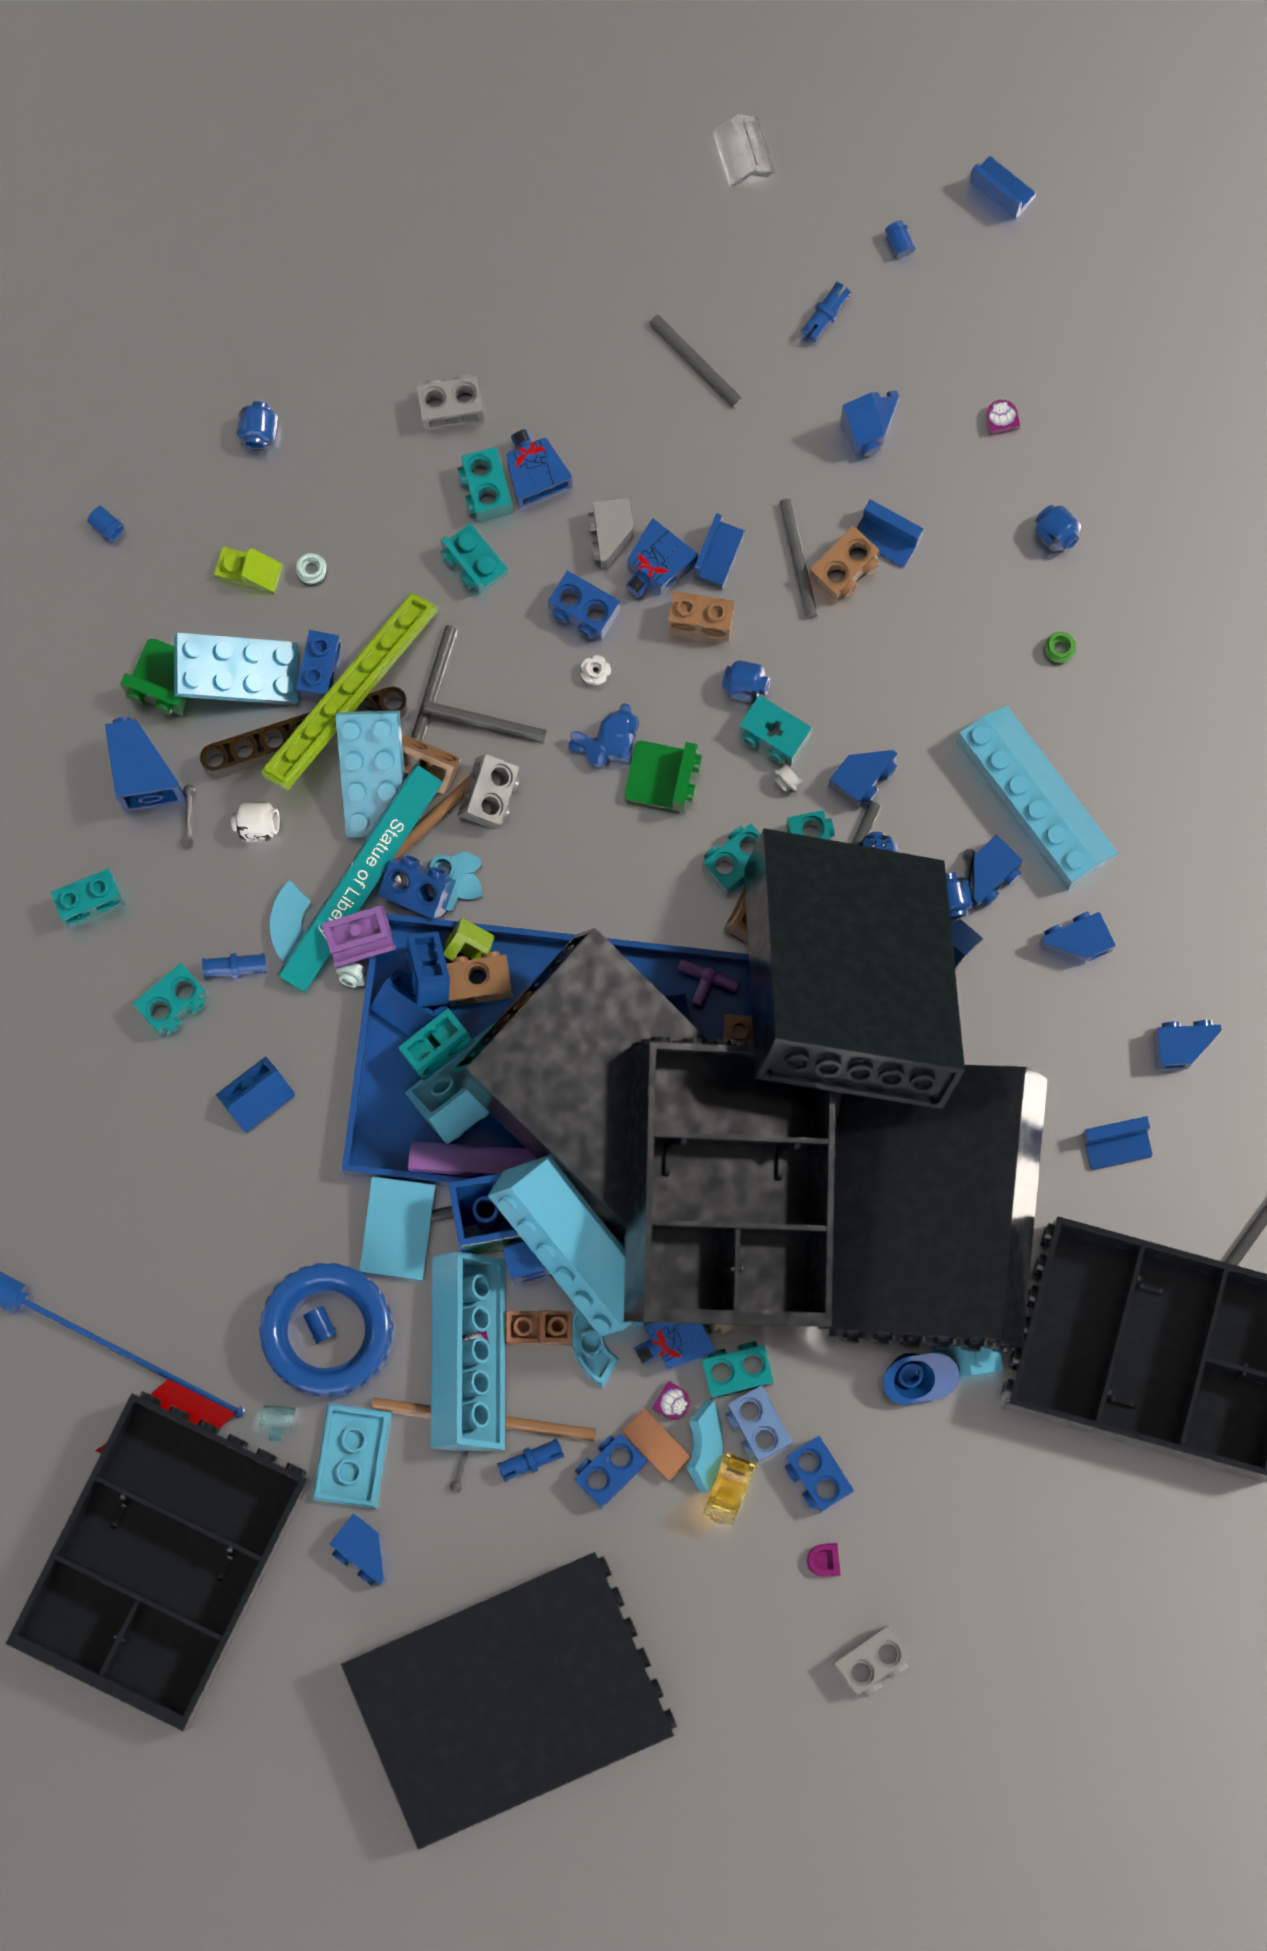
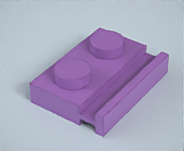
[322,905,396,967]

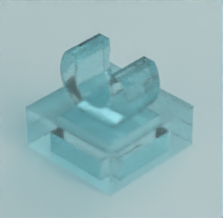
[259,1405,296,1442]

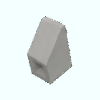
[588,497,634,570]

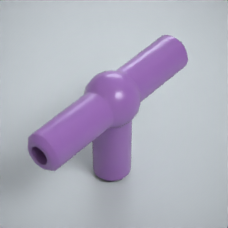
[678,959,740,1007]

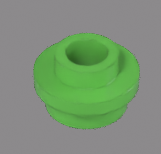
[1045,632,1076,663]

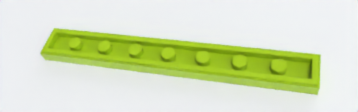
[261,593,437,790]

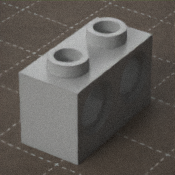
[417,374,484,430]
[457,754,520,829]
[833,1625,911,1698]

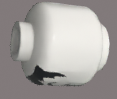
[231,801,280,842]

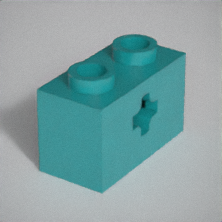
[739,695,812,765]

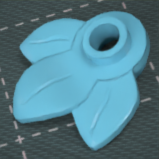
[427,852,483,912]

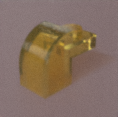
[702,1453,756,1526]

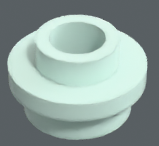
[296,553,327,584]
[336,962,367,988]

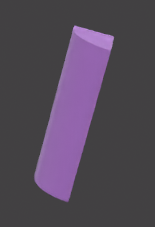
[408,1141,537,1178]

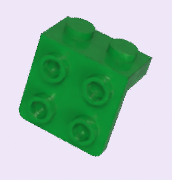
[120,638,190,716]
[625,741,702,813]

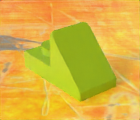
[214,546,283,594]

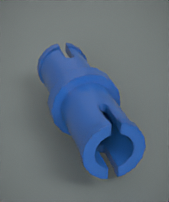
[800,282,852,342]
[202,953,267,979]
[497,1438,564,1482]

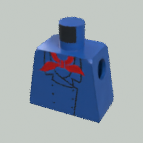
[506,429,573,509]
[625,518,698,597]
[634,1322,716,1368]

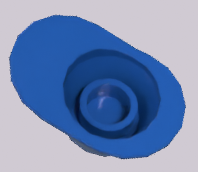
[883,1352,960,1405]

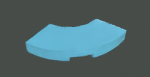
[270,880,312,964]
[572,1306,619,1388]
[686,1401,723,1492]

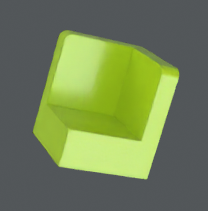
[443,917,494,961]

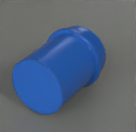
[885,220,916,258]
[87,506,125,542]
[303,1306,337,1345]

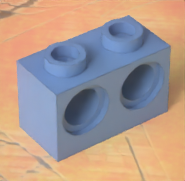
[725,1386,793,1463]

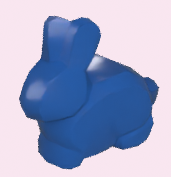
[569,703,639,769]

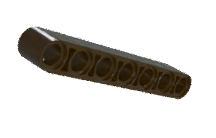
[200,686,409,778]

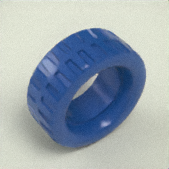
[259,1263,394,1398]

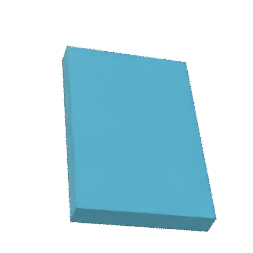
[359,1176,436,1280]
[313,1403,392,1509]

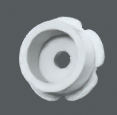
[581,655,611,685]
[774,764,803,792]

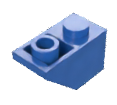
[828,750,898,809]
[972,834,1023,910]
[1039,911,1116,964]
[1154,1020,1222,1070]
[329,1513,386,1586]

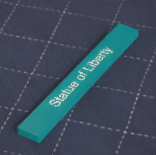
[277,764,443,992]

